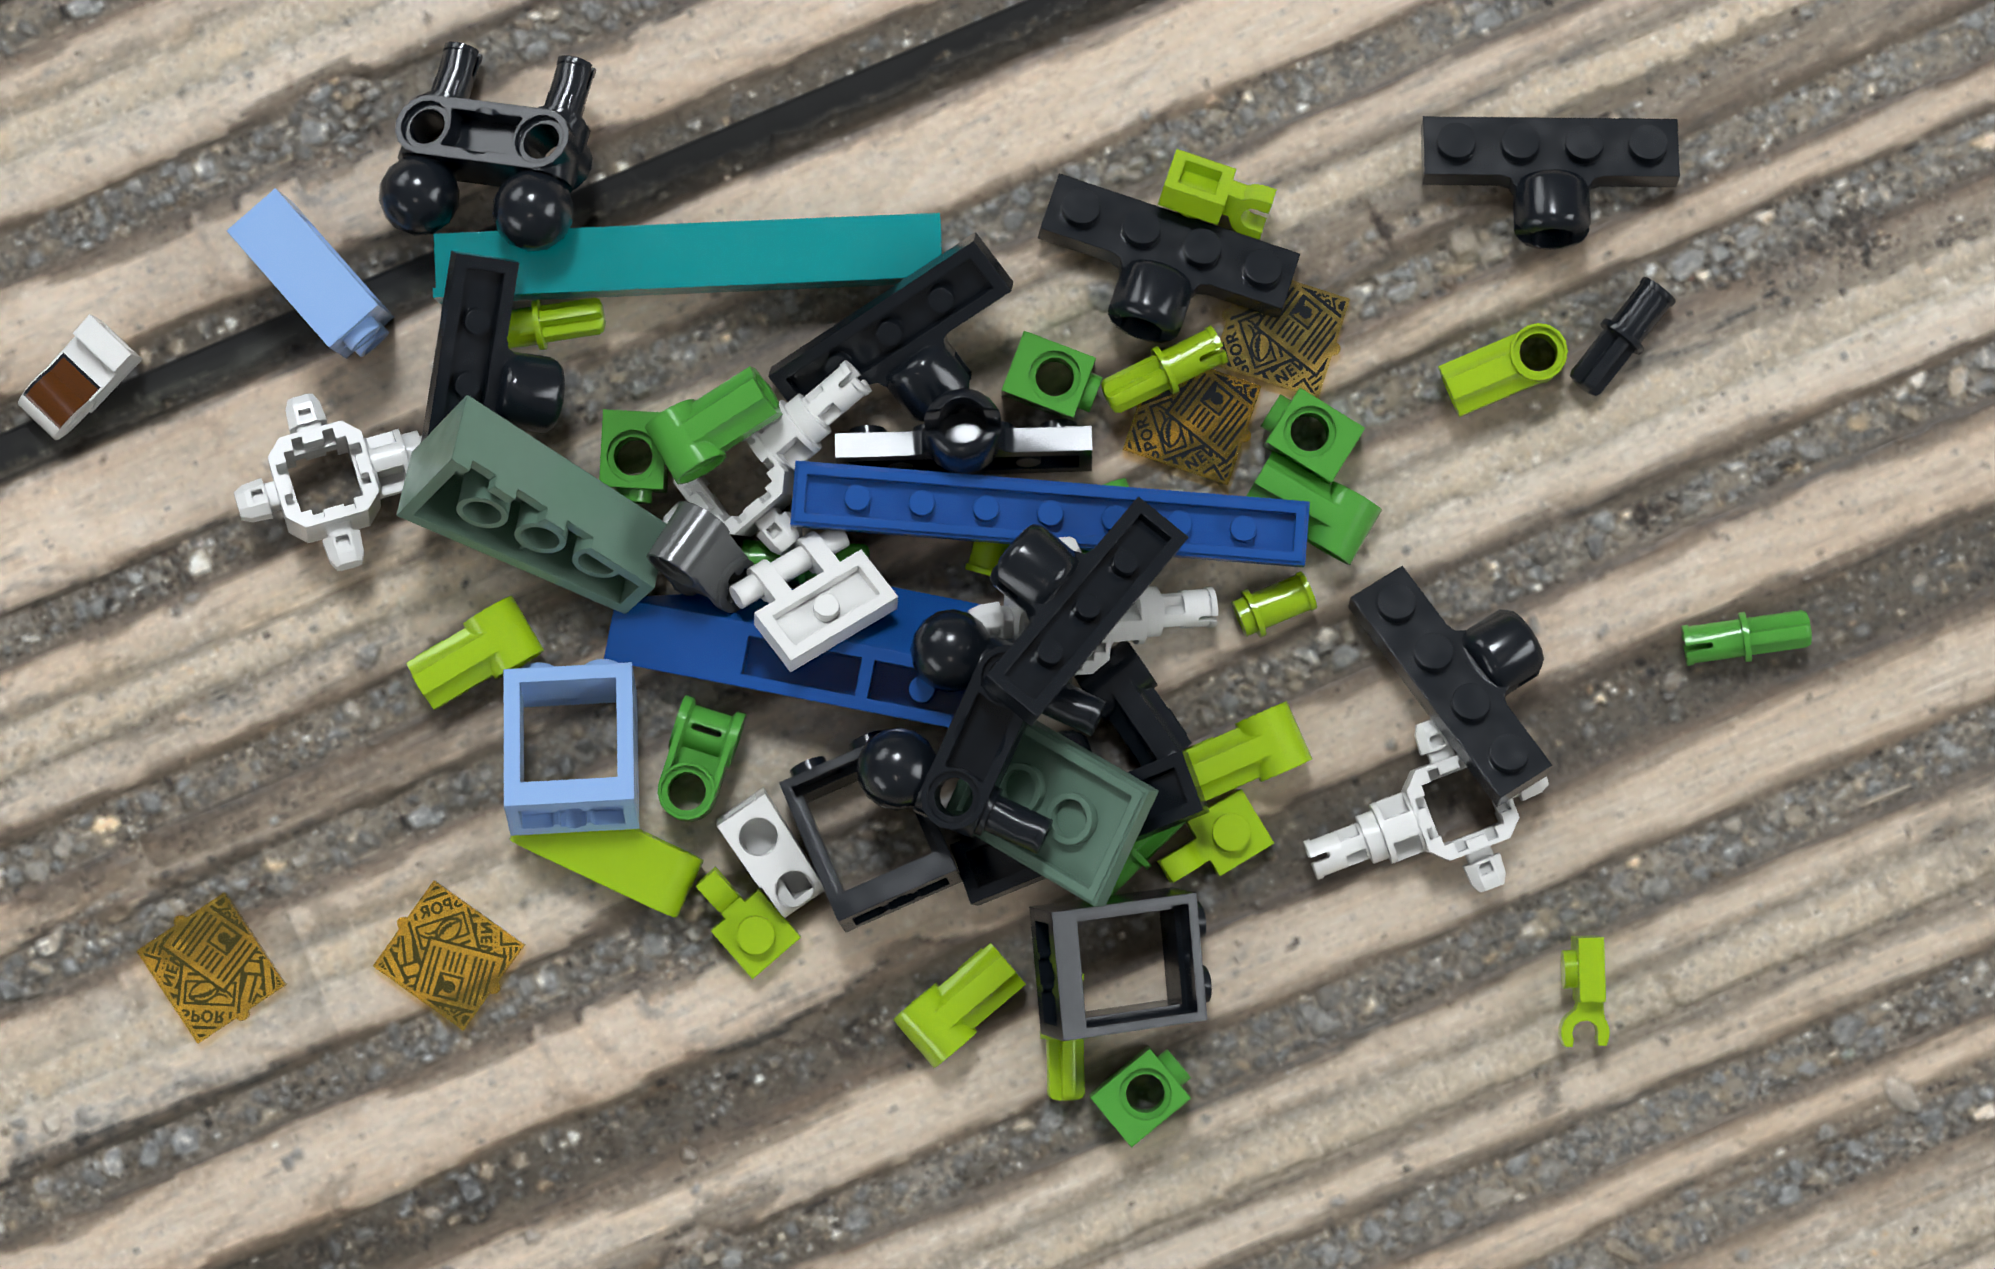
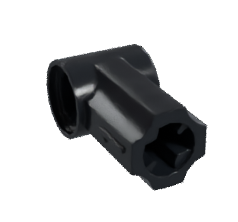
[1074,641,1192,766]

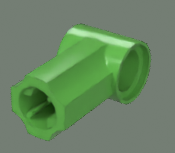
[645,366,783,485]
[1247,451,1382,565]

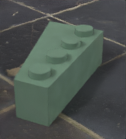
[396,395,667,614]

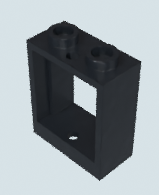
[779,730,963,932]
[1029,887,1212,1041]

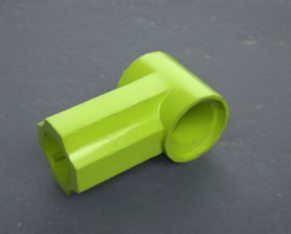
[1438,323,1568,418]
[406,596,544,710]
[1184,701,1313,801]
[893,942,1026,1068]

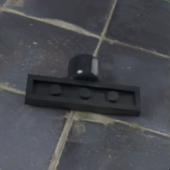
[1421,116,1680,250]
[1038,173,1300,343]
[768,232,1014,422]
[421,250,565,442]
[835,388,1092,475]
[980,496,1189,726]
[1348,565,1553,807]
[950,730,1210,906]

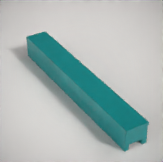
[433,213,942,304]

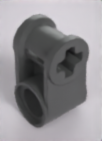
[646,501,754,613]

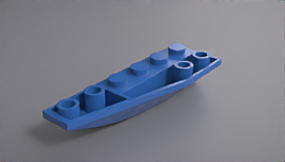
[604,586,981,728]

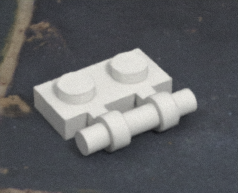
[729,530,898,672]

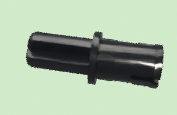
[1570,277,1676,396]

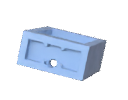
[227,188,394,359]
[503,659,640,836]

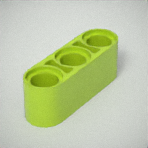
[509,829,704,918]

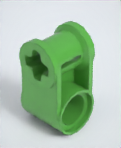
[657,695,747,822]

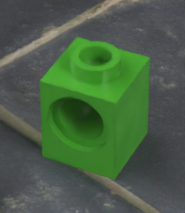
[1001,331,1103,421]
[1260,388,1365,484]
[599,409,669,504]
[1089,1045,1191,1148]

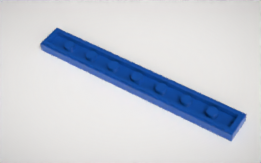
[790,460,1310,568]

